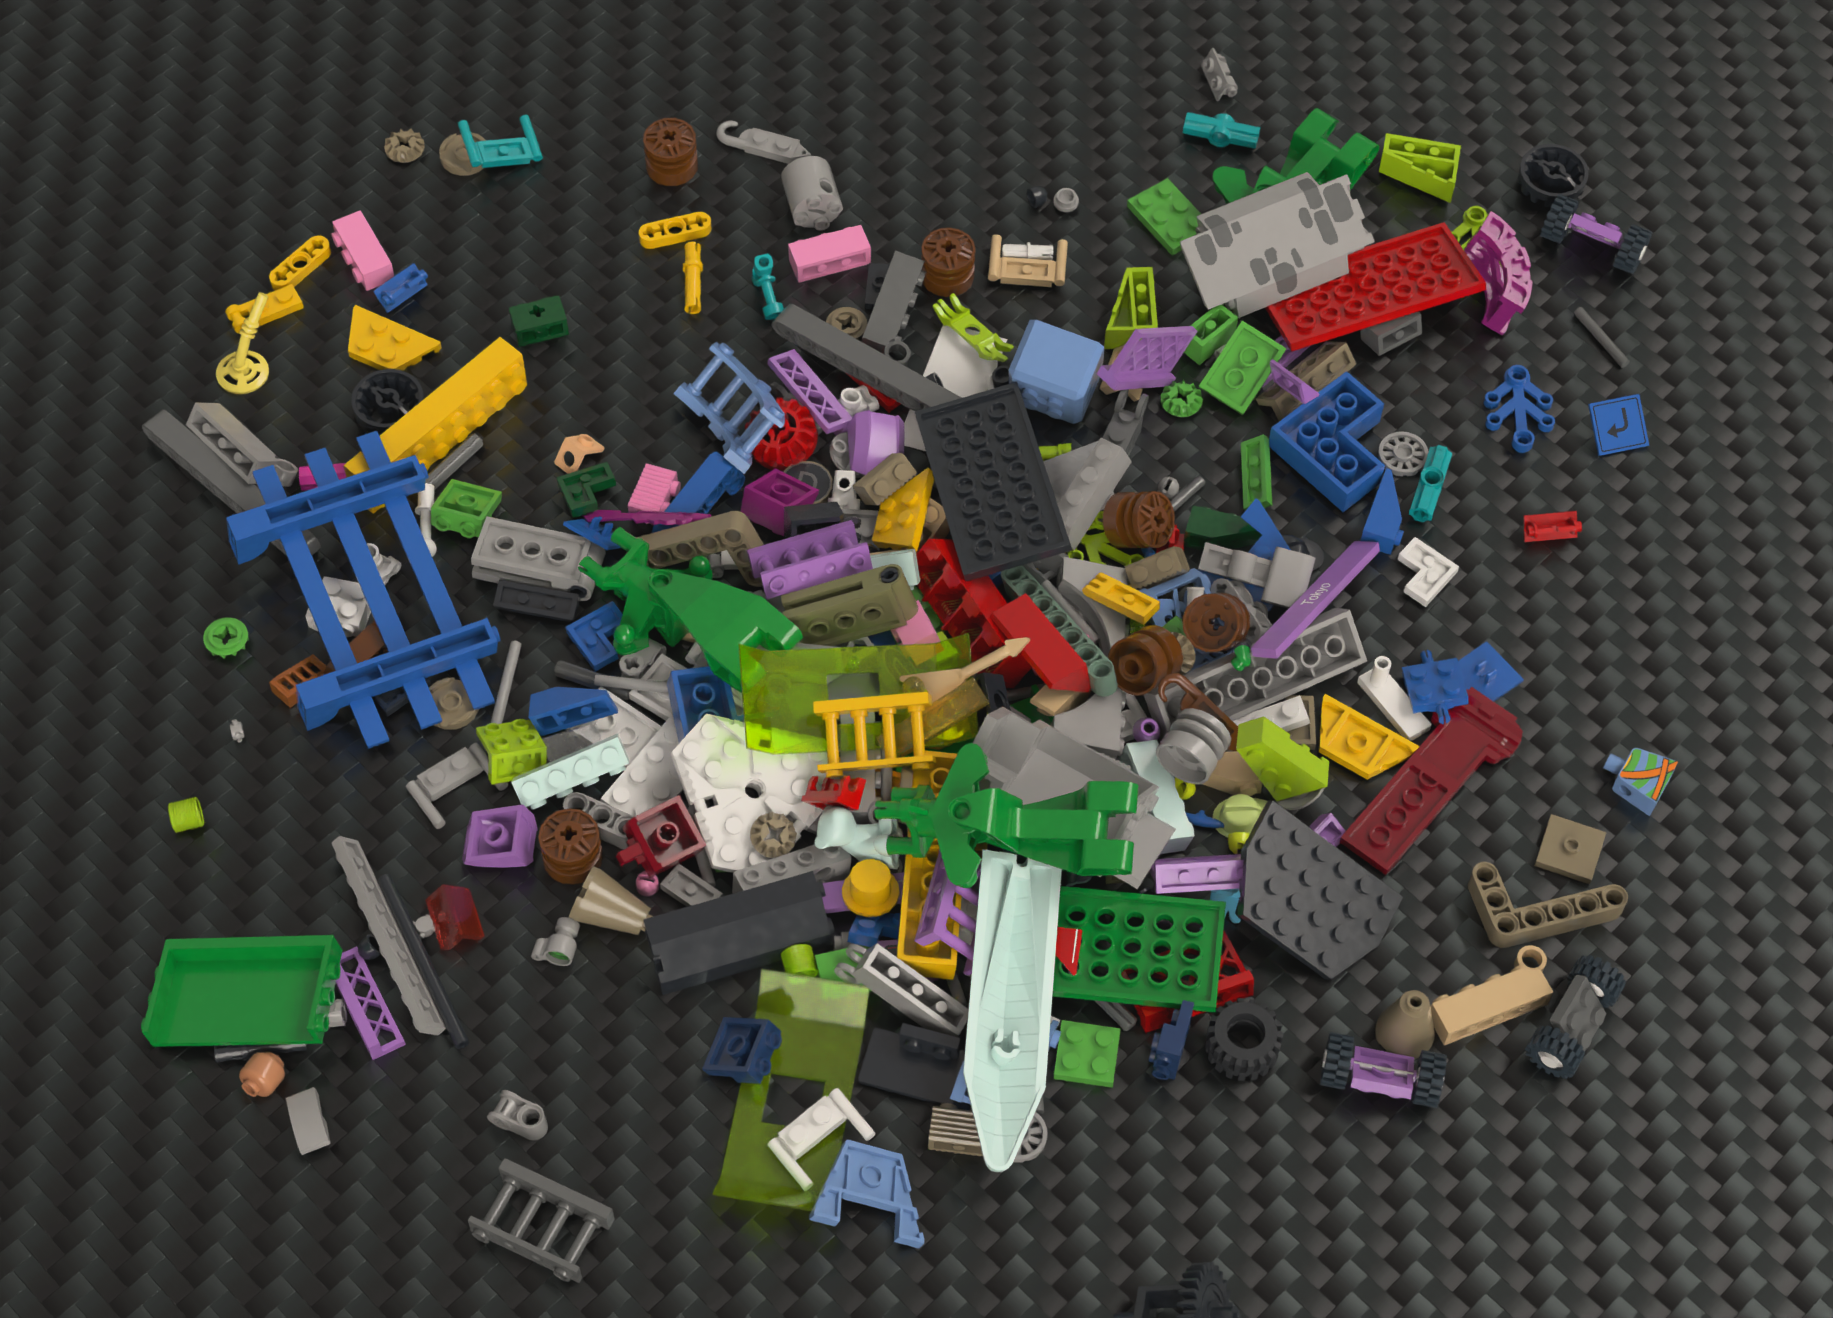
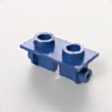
[373,263,428,313]

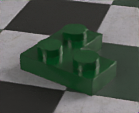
[556,462,616,518]

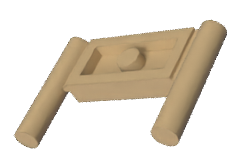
[988,235,1068,287]

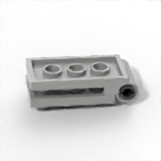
[471,516,606,601]

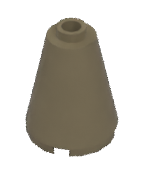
[569,866,654,935]
[1375,990,1435,1060]

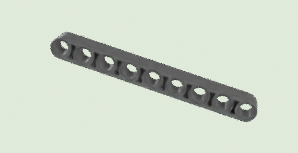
[772,304,962,412]
[142,409,321,555]

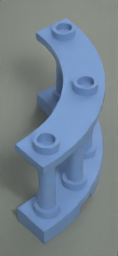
[674,342,785,474]

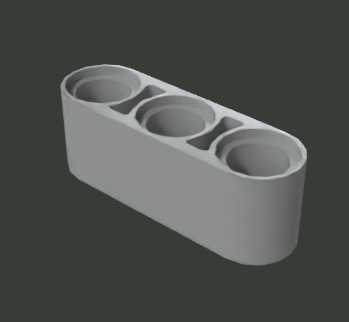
[563,792,634,849]

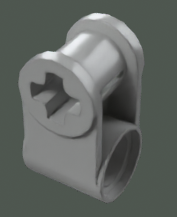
[619,638,667,679]
[487,1090,548,1140]

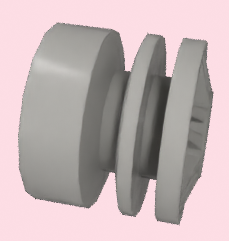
[1156,708,1231,784]

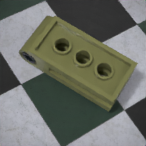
[781,564,918,646]

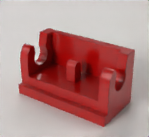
[801,776,866,810]

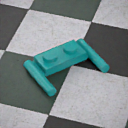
[458,115,543,168]

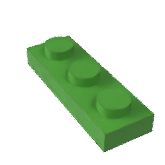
[1241,434,1272,510]

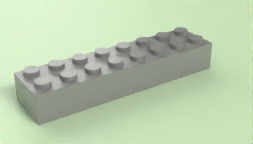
[1144,608,1367,742]

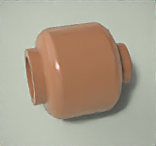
[239,1052,285,1097]

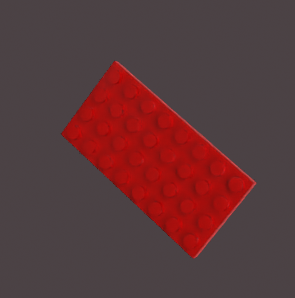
[1265,222,1486,352]

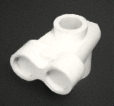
[838,385,879,417]
[828,470,860,510]
[367,543,401,585]

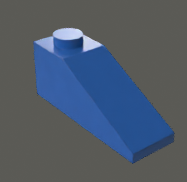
[1361,468,1404,555]
[529,687,618,736]

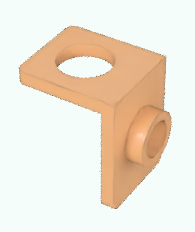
[554,434,604,474]

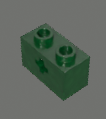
[509,295,569,347]

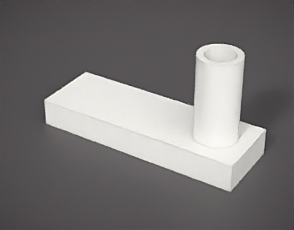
[1357,656,1432,741]

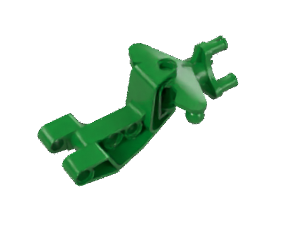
[1212,108,1379,204]
[578,527,803,694]
[874,743,1139,888]

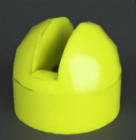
[1174,778,1196,800]
[1228,832,1250,854]

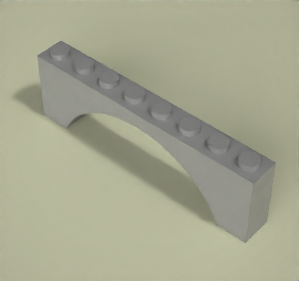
[1050,557,1131,759]

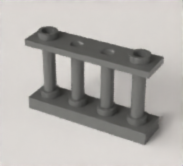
[468,1158,615,1283]

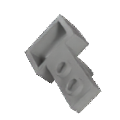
[1198,543,1316,609]

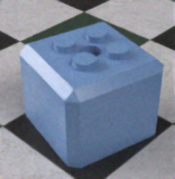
[1009,320,1104,424]

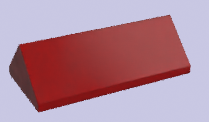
[990,593,1091,692]

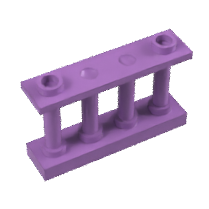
[747,520,873,599]
[914,850,981,976]

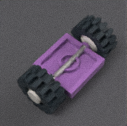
[1540,194,1652,274]
[1320,1032,1447,1108]

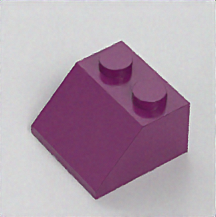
[741,469,819,536]

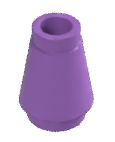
[1132,717,1161,742]

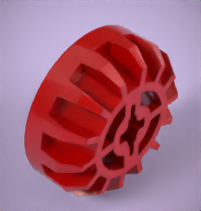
[745,397,818,471]

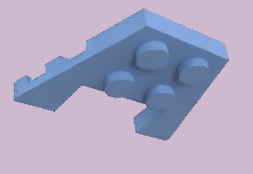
[809,1140,924,1248]

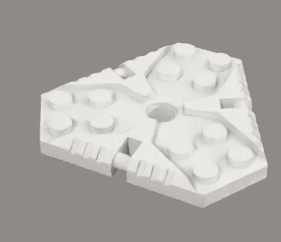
[671,714,840,873]

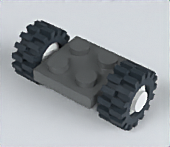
[1525,955,1626,1078]

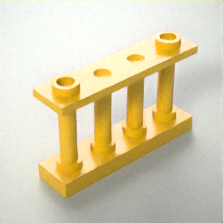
[813,692,936,778]

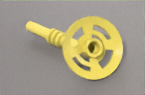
[216,292,269,394]

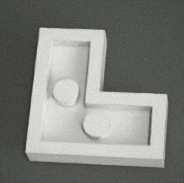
[1398,537,1459,607]

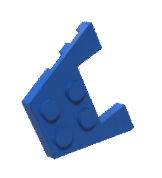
[1192,498,1291,612]

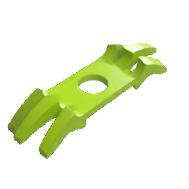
[933,293,1014,362]

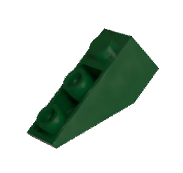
[1184,505,1262,551]

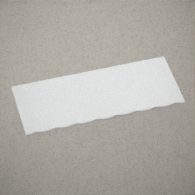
[904,325,1008,451]

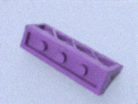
[767,349,852,436]
[335,946,406,1060]

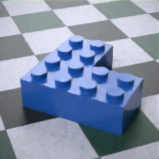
[1269,371,1385,512]
[667,666,797,748]

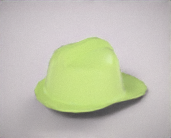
[1213,794,1268,838]

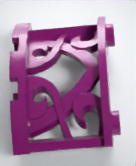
[1464,211,1532,335]

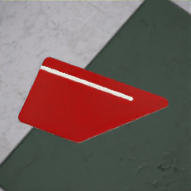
[1055,927,1082,975]

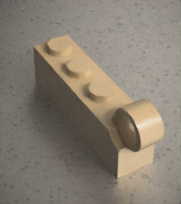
[1431,945,1553,1045]

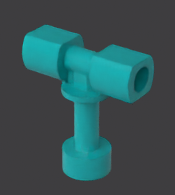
[751,253,784,320]

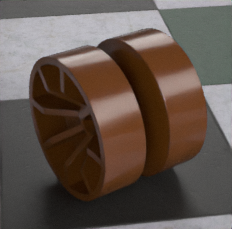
[1108,625,1183,695]

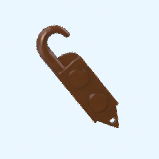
[1158,673,1238,751]

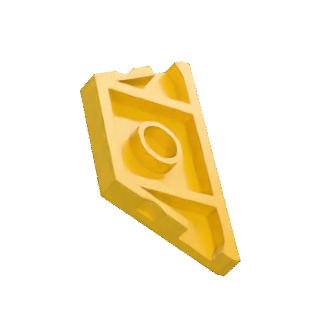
[348,305,442,371]
[872,468,934,552]
[1319,694,1419,780]

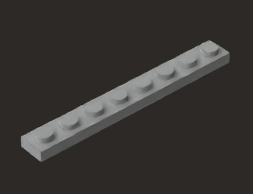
[332,836,446,1035]

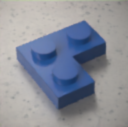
[566,601,623,672]
[847,913,900,947]

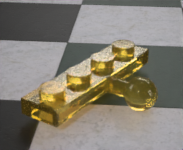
[876,676,990,758]

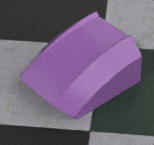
[847,410,905,475]
[462,805,538,868]

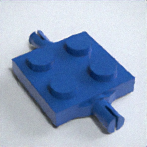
[1402,650,1469,724]

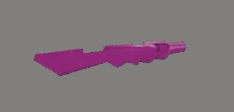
[581,510,712,525]

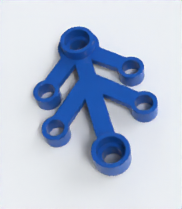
[1484,365,1555,453]

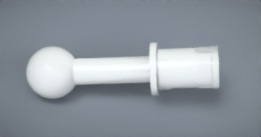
[415,483,437,557]

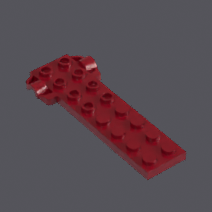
[1339,687,1523,875]

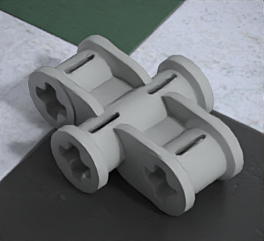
[1210,578,1272,644]

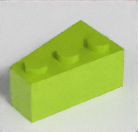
[1379,133,1461,203]
[1104,267,1158,349]
[1236,716,1329,801]

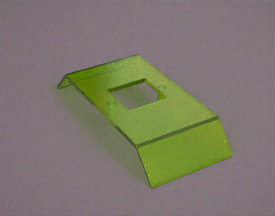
[738,633,978,755]
[713,969,869,1211]

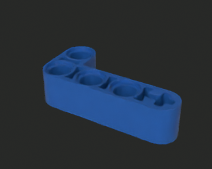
[652,452,745,533]

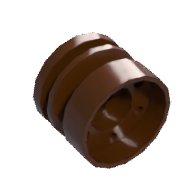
[643,118,698,186]
[921,228,976,297]
[1103,491,1175,549]
[1183,593,1250,652]
[538,808,603,885]

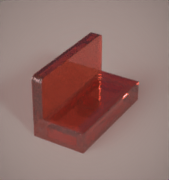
[426,884,484,950]

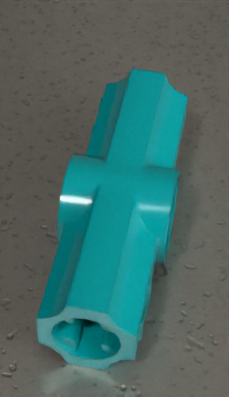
[1183,112,1260,149]
[1409,445,1452,522]

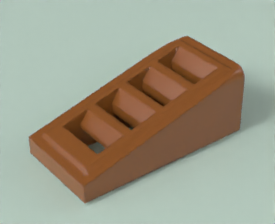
[269,654,326,708]

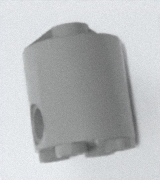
[781,156,843,231]

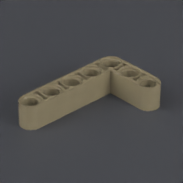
[626,511,764,587]
[1468,862,1628,948]

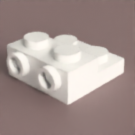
[306,576,371,637]

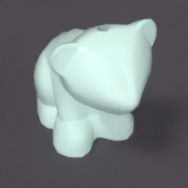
[815,806,903,869]

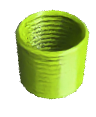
[168,797,204,833]
[781,944,818,983]

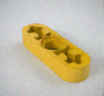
[639,212,712,249]
[269,236,331,291]

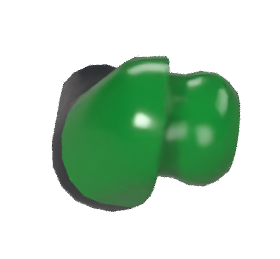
[1231,638,1252,671]

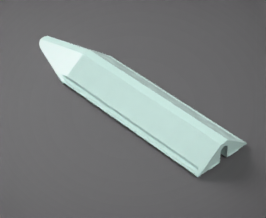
[963,849,1062,1172]

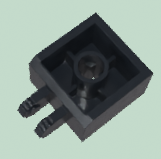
[784,502,861,543]

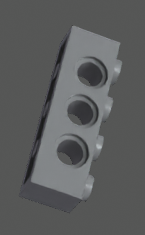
[732,845,851,894]

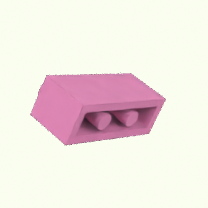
[331,210,394,291]
[788,225,871,283]

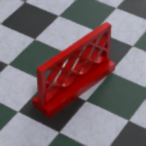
[1121,931,1254,1033]

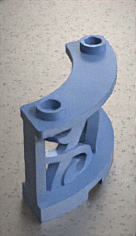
[1139,568,1235,671]

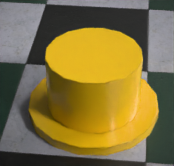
[842,859,900,917]

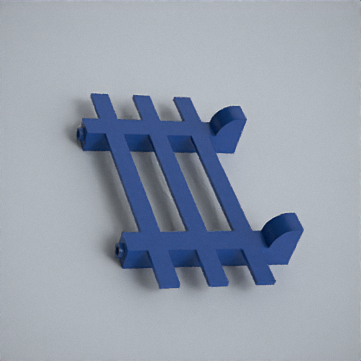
[226,431,500,749]

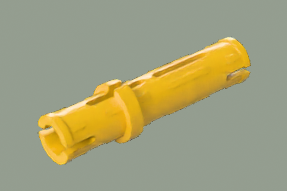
[683,242,703,314]

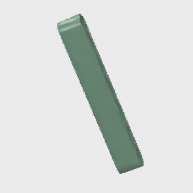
[1001,565,1118,697]

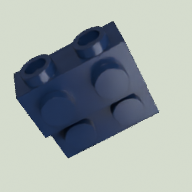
[1149,1000,1194,1080]
[702,1017,782,1084]

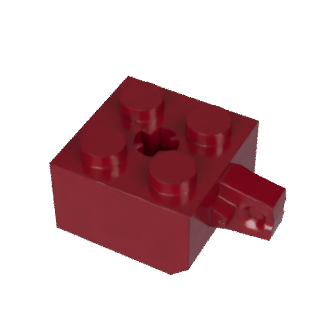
[616,795,706,879]

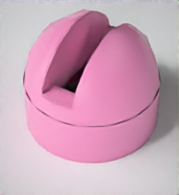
[636,871,659,896]

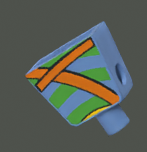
[1603,748,1678,816]

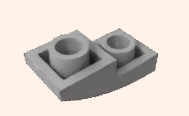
[286,1087,330,1155]

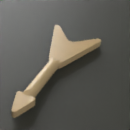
[900,637,1030,726]

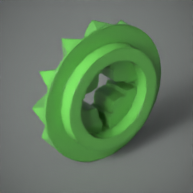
[1161,379,1203,417]
[203,618,249,658]

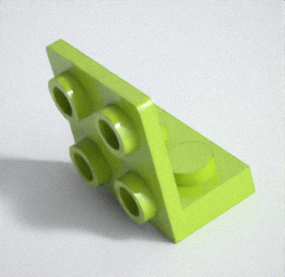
[476,719,547,784]

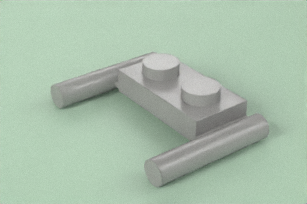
[406,743,508,829]

